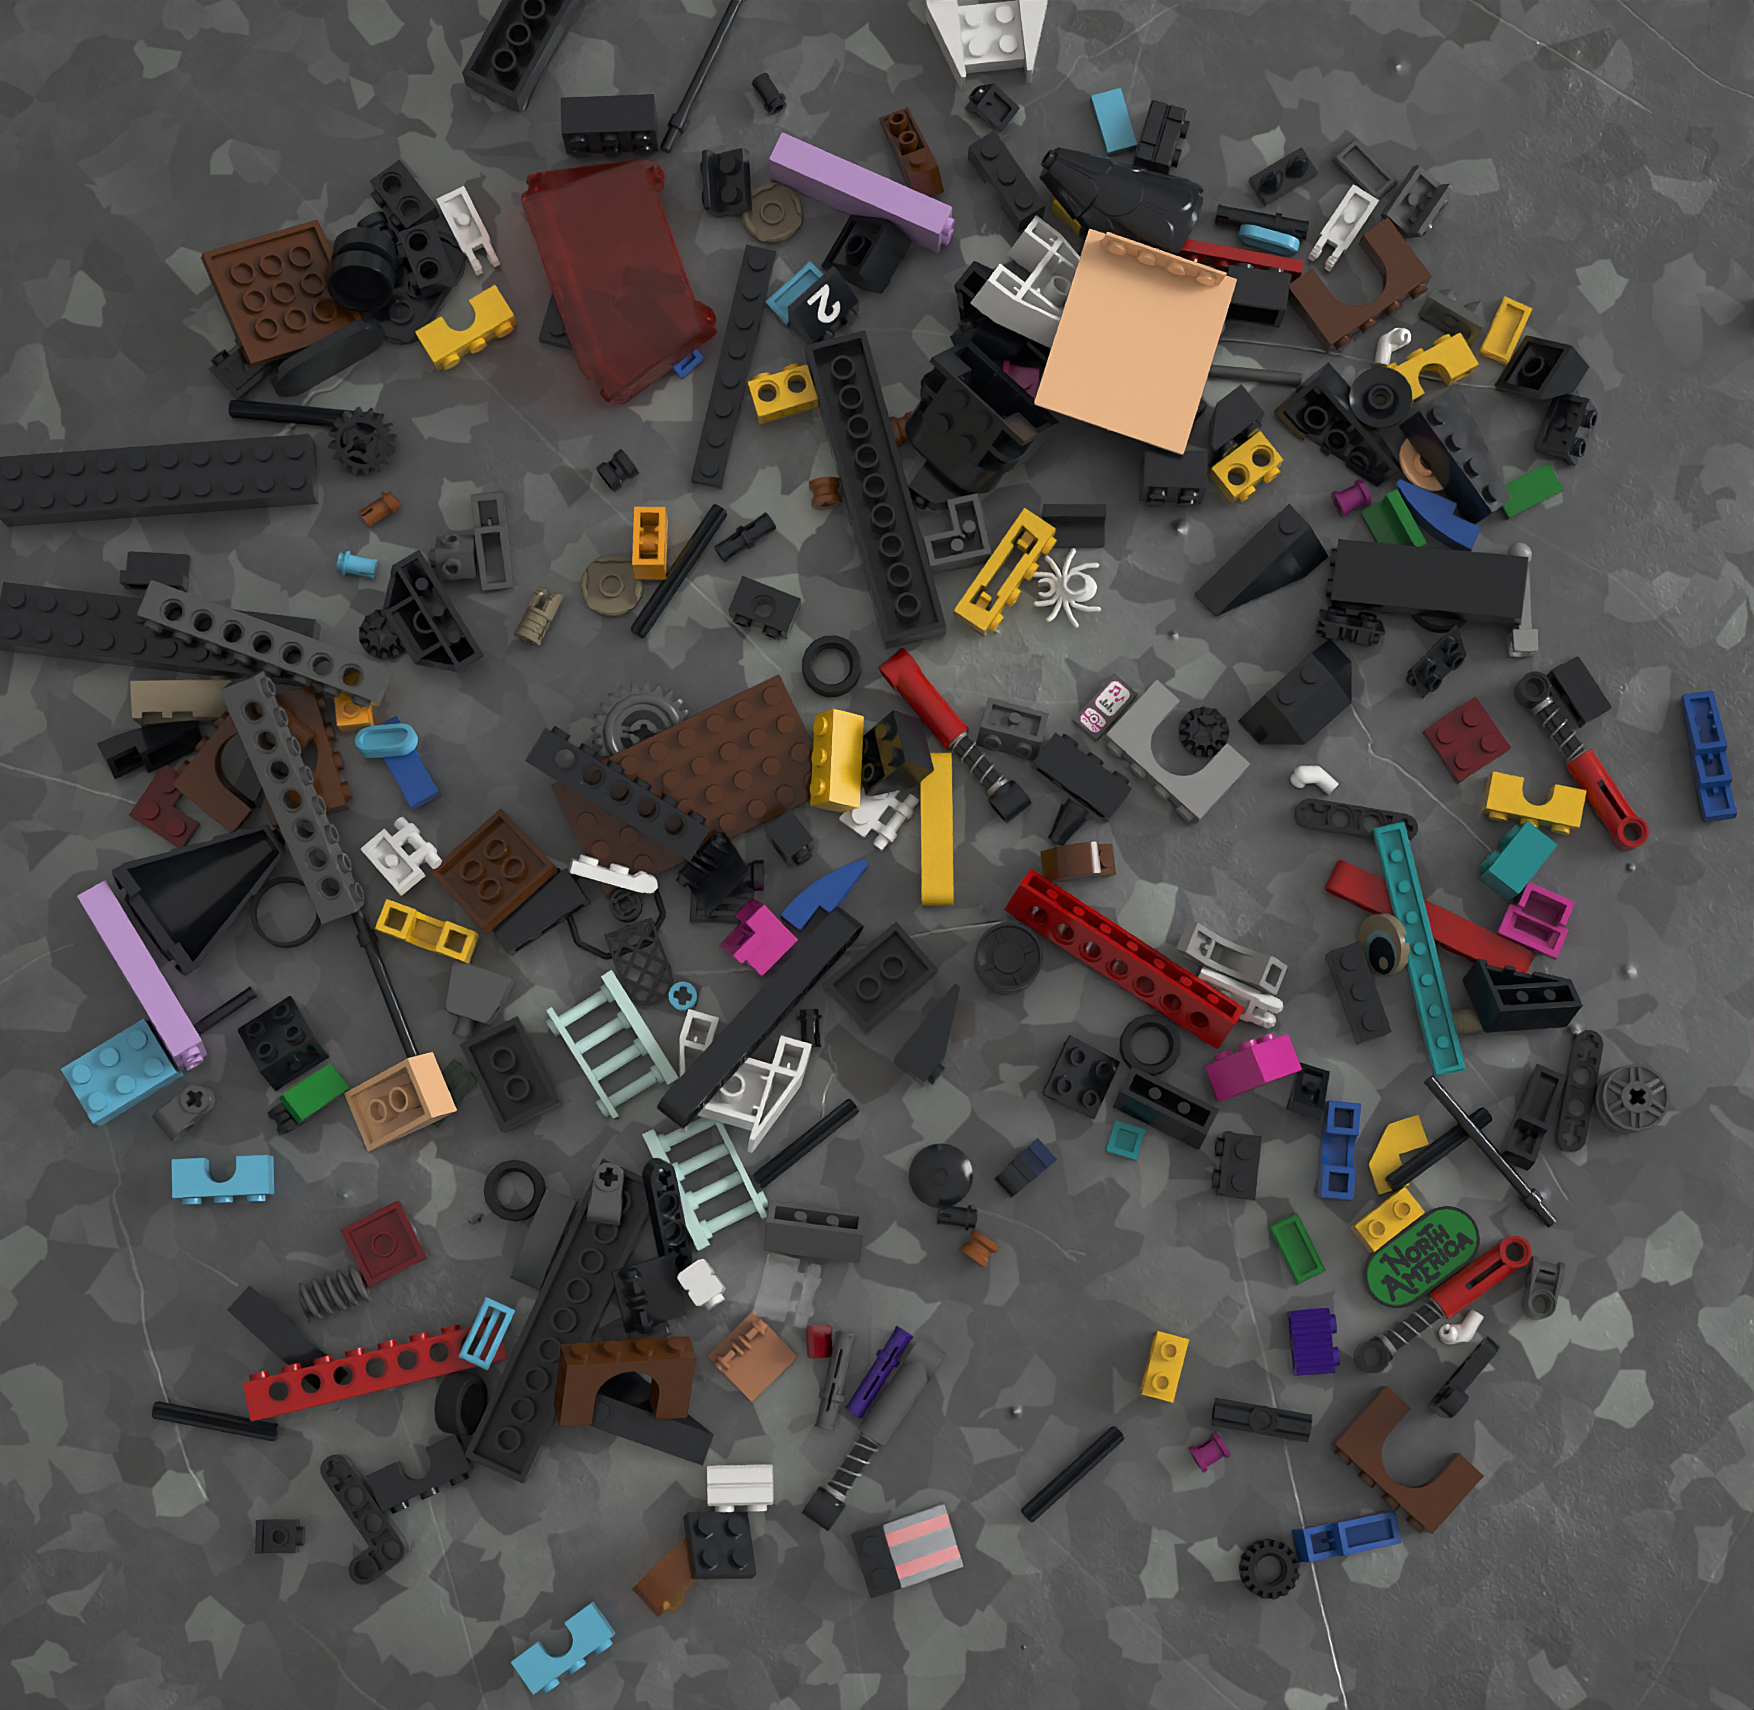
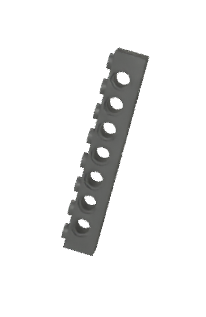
[137,580,393,709]
[220,671,364,924]

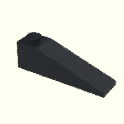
[1274,362,1402,486]
[1194,504,1328,617]
[589,1372,714,1466]

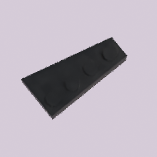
[1399,384,1512,524]

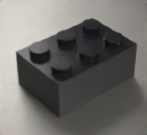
[561,94,659,158]
[823,921,938,1035]
[460,1016,562,1133]

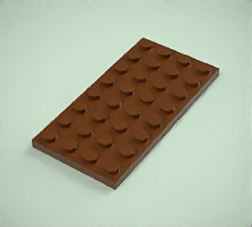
[551,674,813,899]

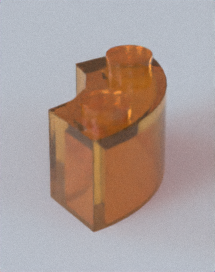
[632,1537,707,1617]

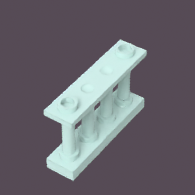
[546,970,679,1121]
[642,1117,769,1251]

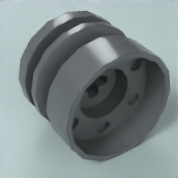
[1593,1063,1670,1135]

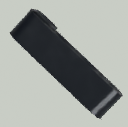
[320,1454,409,1585]

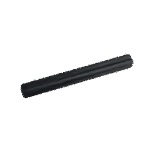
[228,399,383,427]
[631,504,727,639]

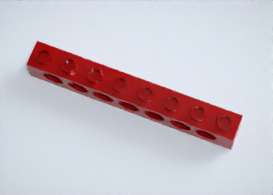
[1004,869,1245,1049]
[243,1317,508,1422]

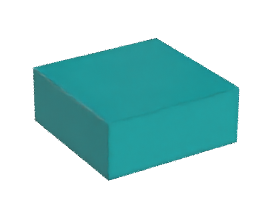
[1105,1120,1146,1161]

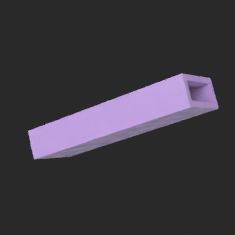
[769,132,955,253]
[77,880,207,1071]

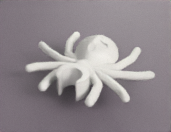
[1033,548,1101,628]

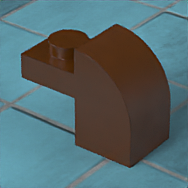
[1040,842,1116,882]

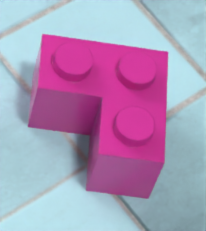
[1204,1033,1302,1102]

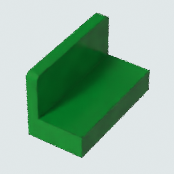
[1361,489,1427,547]

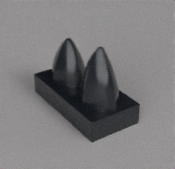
[1249,147,1318,207]

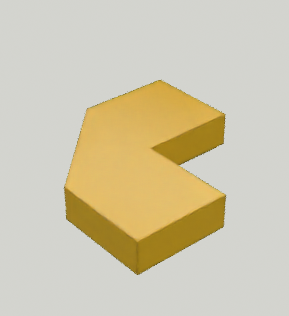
[1367,1114,1429,1195]

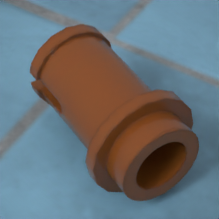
[359,491,401,528]

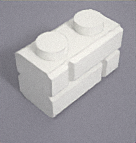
[677,1259,726,1310]
[707,1464,774,1512]

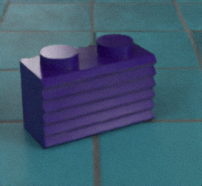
[1287,1308,1340,1376]

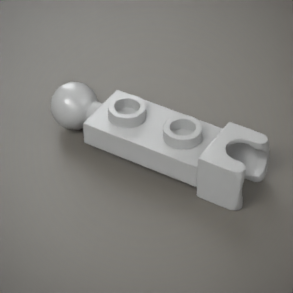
[1507,542,1538,658]

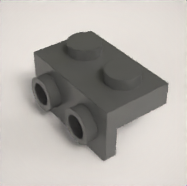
[1380,165,1454,238]

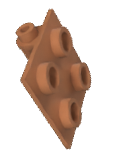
[707,1311,798,1402]

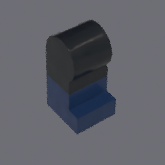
[994,1138,1057,1198]

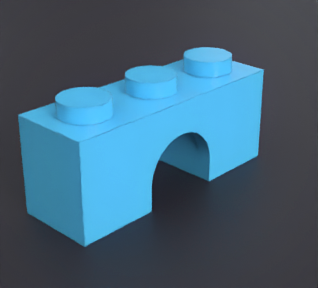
[172,1155,274,1205]
[511,1601,616,1695]

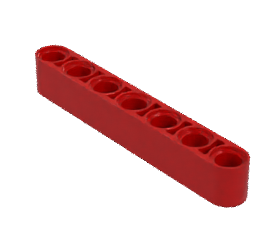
[1324,860,1535,974]

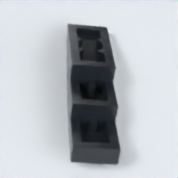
[227,1286,349,1390]

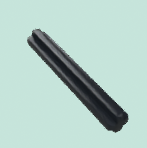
[752,1099,859,1188]
[1385,1107,1493,1191]
[152,1401,279,1441]
[1021,1426,1125,1523]

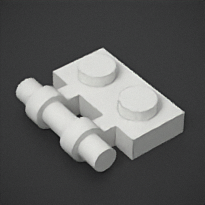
[839,787,919,851]
[360,817,442,896]

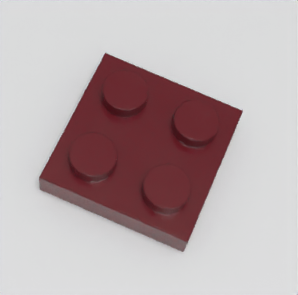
[1422,696,1511,784]
[341,1200,428,1288]

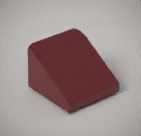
[806,1325,832,1358]

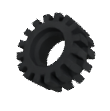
[1239,1539,1300,1599]

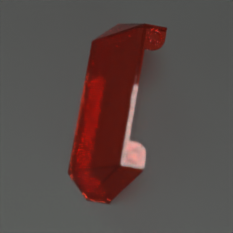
[521,159,718,405]

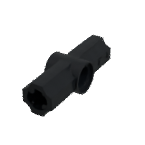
[1211,1398,1312,1443]

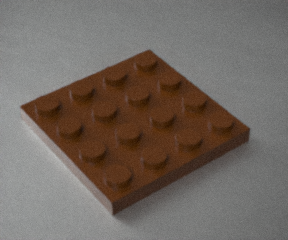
[201,220,362,368]

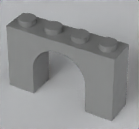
[1104,680,1250,823]

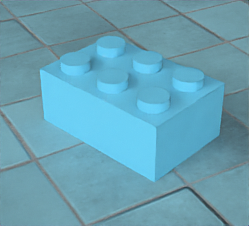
[61,1018,184,1126]

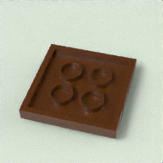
[430,809,558,934]

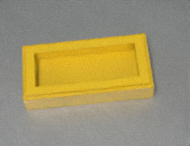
[1478,296,1533,366]

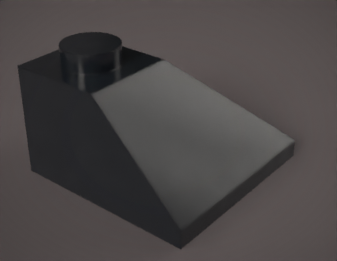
[1494,335,1589,400]

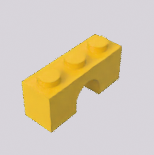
[415,285,517,371]
[1382,333,1479,406]
[1481,771,1586,835]
[375,899,480,964]

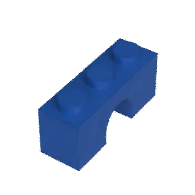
[1316,1100,1361,1202]

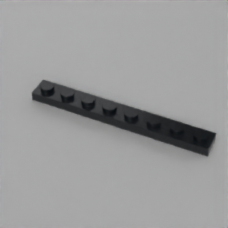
[691,245,777,489]

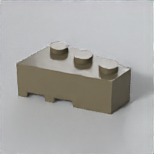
[130,676,233,727]

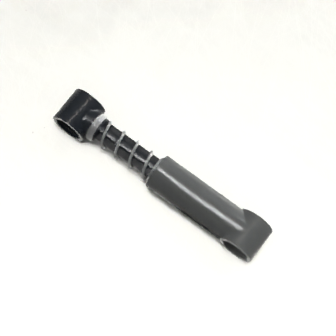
[802,1337,946,1531]

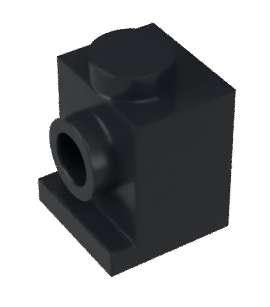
[255,1519,305,1554]

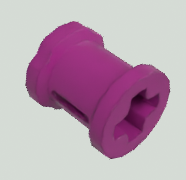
[1331,479,1372,518]
[1188,1431,1230,1473]

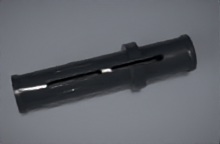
[1214,204,1309,241]

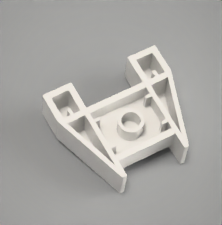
[924,0,1048,90]
[971,215,1080,348]
[678,1009,812,1153]

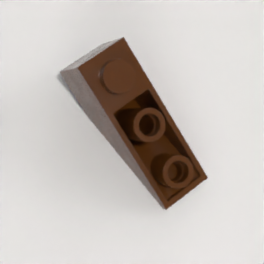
[879,107,944,197]

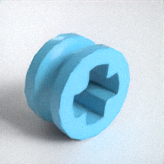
[669,982,698,1011]

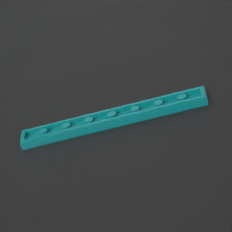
[1372,822,1466,1077]

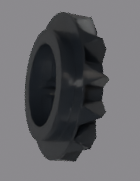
[359,609,405,659]
[1179,706,1230,757]

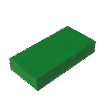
[1500,463,1563,520]
[279,1063,350,1124]
[1268,1213,1326,1285]

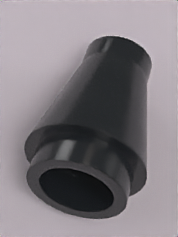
[1047,799,1089,846]

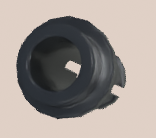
[751,73,787,114]
[797,1009,822,1048]
[937,1204,978,1231]

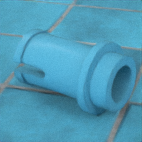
[336,551,378,579]

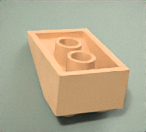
[344,1052,457,1152]

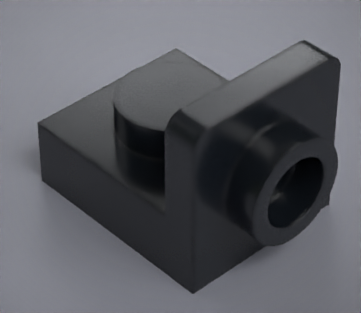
[965,83,1020,132]

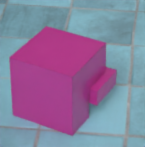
[1496,882,1575,960]
[719,898,798,976]

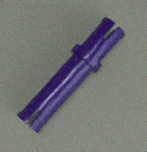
[845,1325,914,1419]

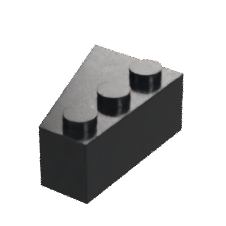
[1462,958,1583,1033]

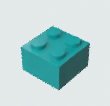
[1477,821,1557,902]

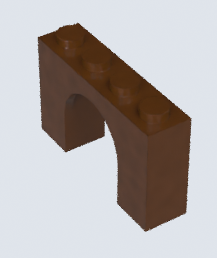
[1288,217,1431,353]
[264,685,353,830]
[172,700,317,833]
[553,1336,696,1427]
[1331,1386,1484,1534]

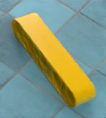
[920,753,954,906]

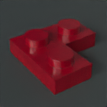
[129,765,201,847]

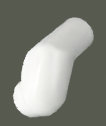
[1374,328,1411,367]
[1290,766,1339,795]
[1439,1309,1484,1345]

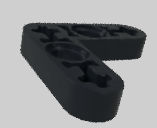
[1427,1336,1500,1418]

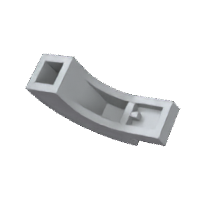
[1176,920,1288,995]

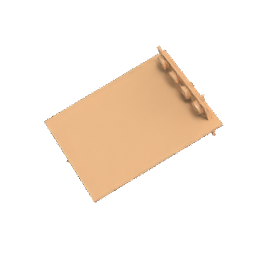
[1034,229,1237,455]

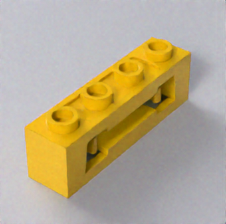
[954,508,1057,636]

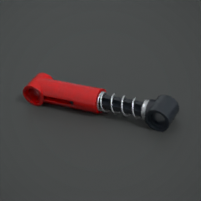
[878,648,1032,824]
[1514,671,1649,851]
[1353,1236,1532,1373]

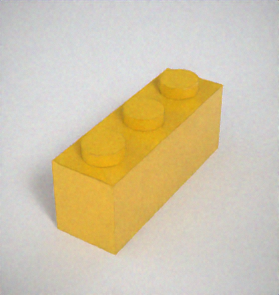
[810,709,864,813]

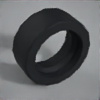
[802,635,861,697]
[1119,1014,1181,1076]
[483,1160,546,1222]
[434,1372,487,1436]

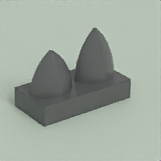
[1418,289,1487,346]

